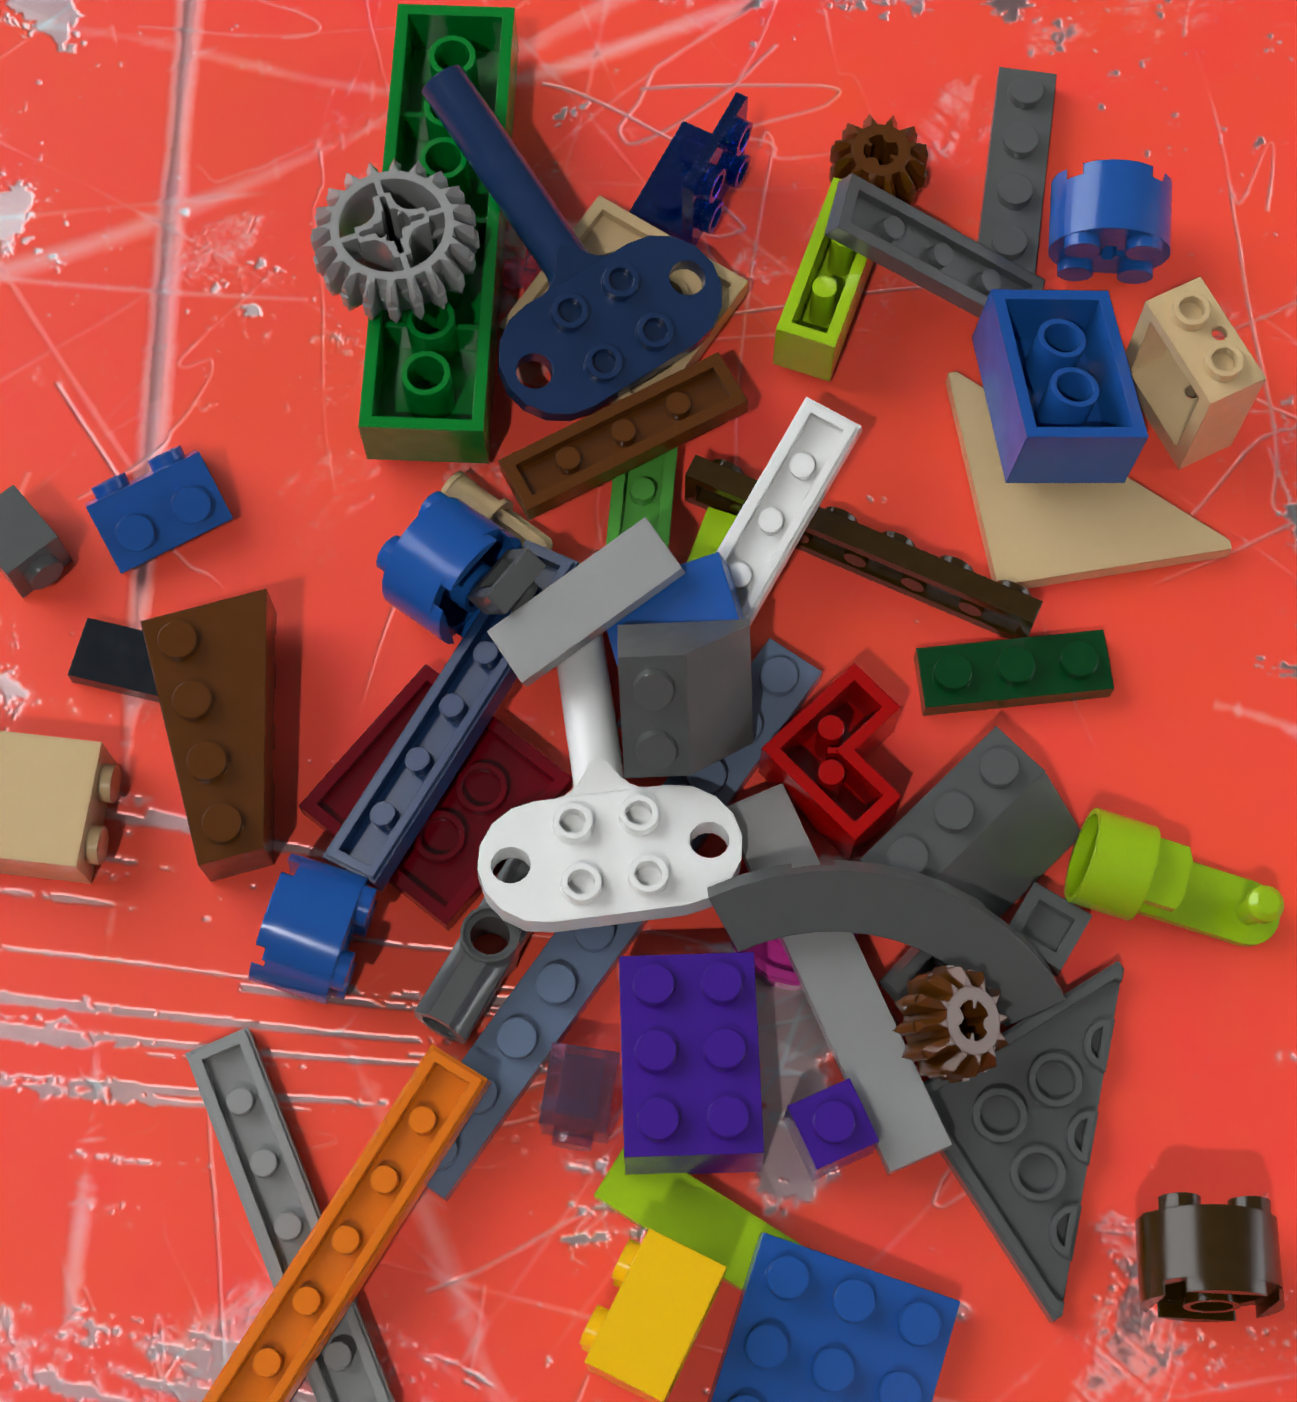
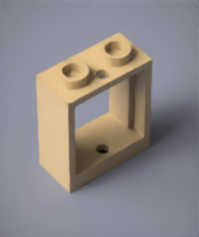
[1125,276,1266,470]

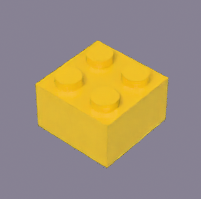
[579,1228,727,1402]

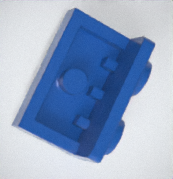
[85,445,233,574]

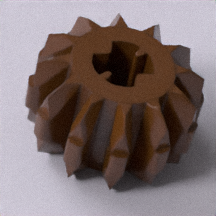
[829,114,928,205]
[892,965,1010,1083]

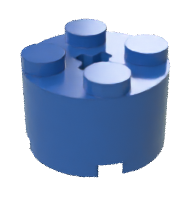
[1048,159,1173,284]
[376,491,522,644]
[248,853,378,1005]

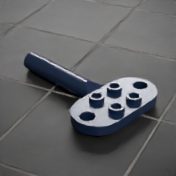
[422,65,722,421]

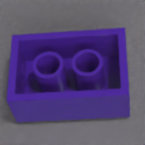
[619,952,764,1175]

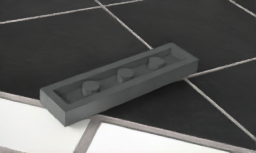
[977,67,1057,274]
[824,173,1045,318]

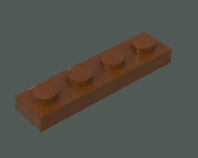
[498,352,748,520]

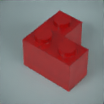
[758,663,902,861]

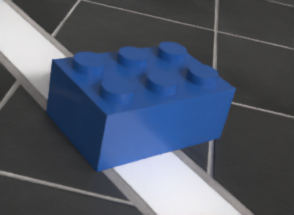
[972,289,1148,483]

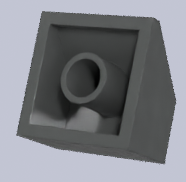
[618,619,753,778]

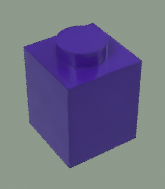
[783,1078,880,1181]

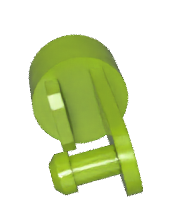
[1064,808,1284,947]

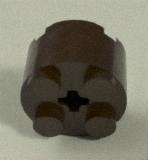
[1135,1192,1285,1322]

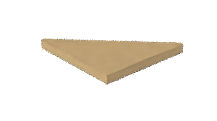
[945,371,1232,589]

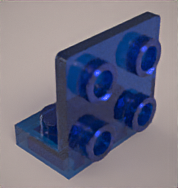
[629,92,753,246]

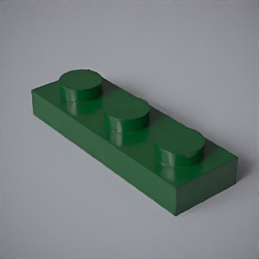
[914,630,1114,716]

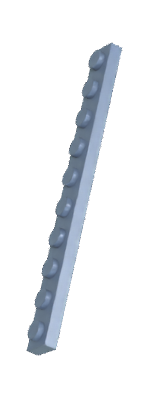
[426,638,822,1202]

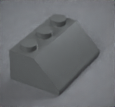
[859,726,1080,918]

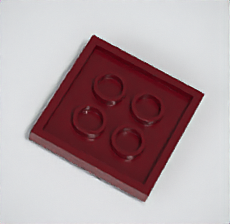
[299,664,573,931]

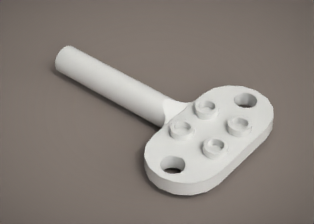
[477,563,742,933]

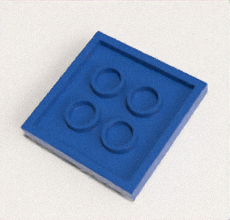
[707,1232,960,1402]

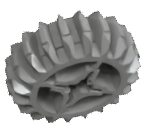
[311,158,479,324]

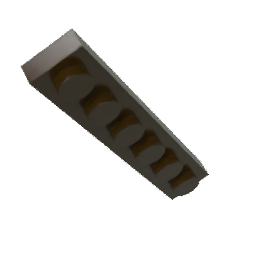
[685,455,1043,639]

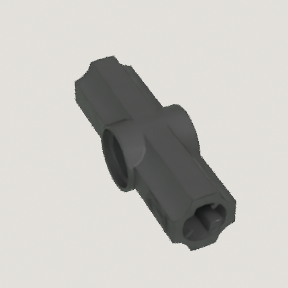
[414,858,532,1045]

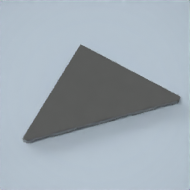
[923,961,1124,1323]

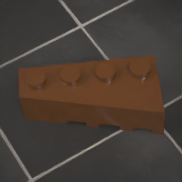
[140,589,277,882]

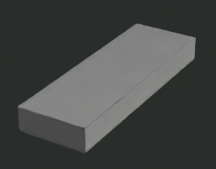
[487,517,686,687]

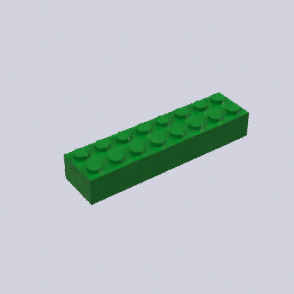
[358,4,519,464]

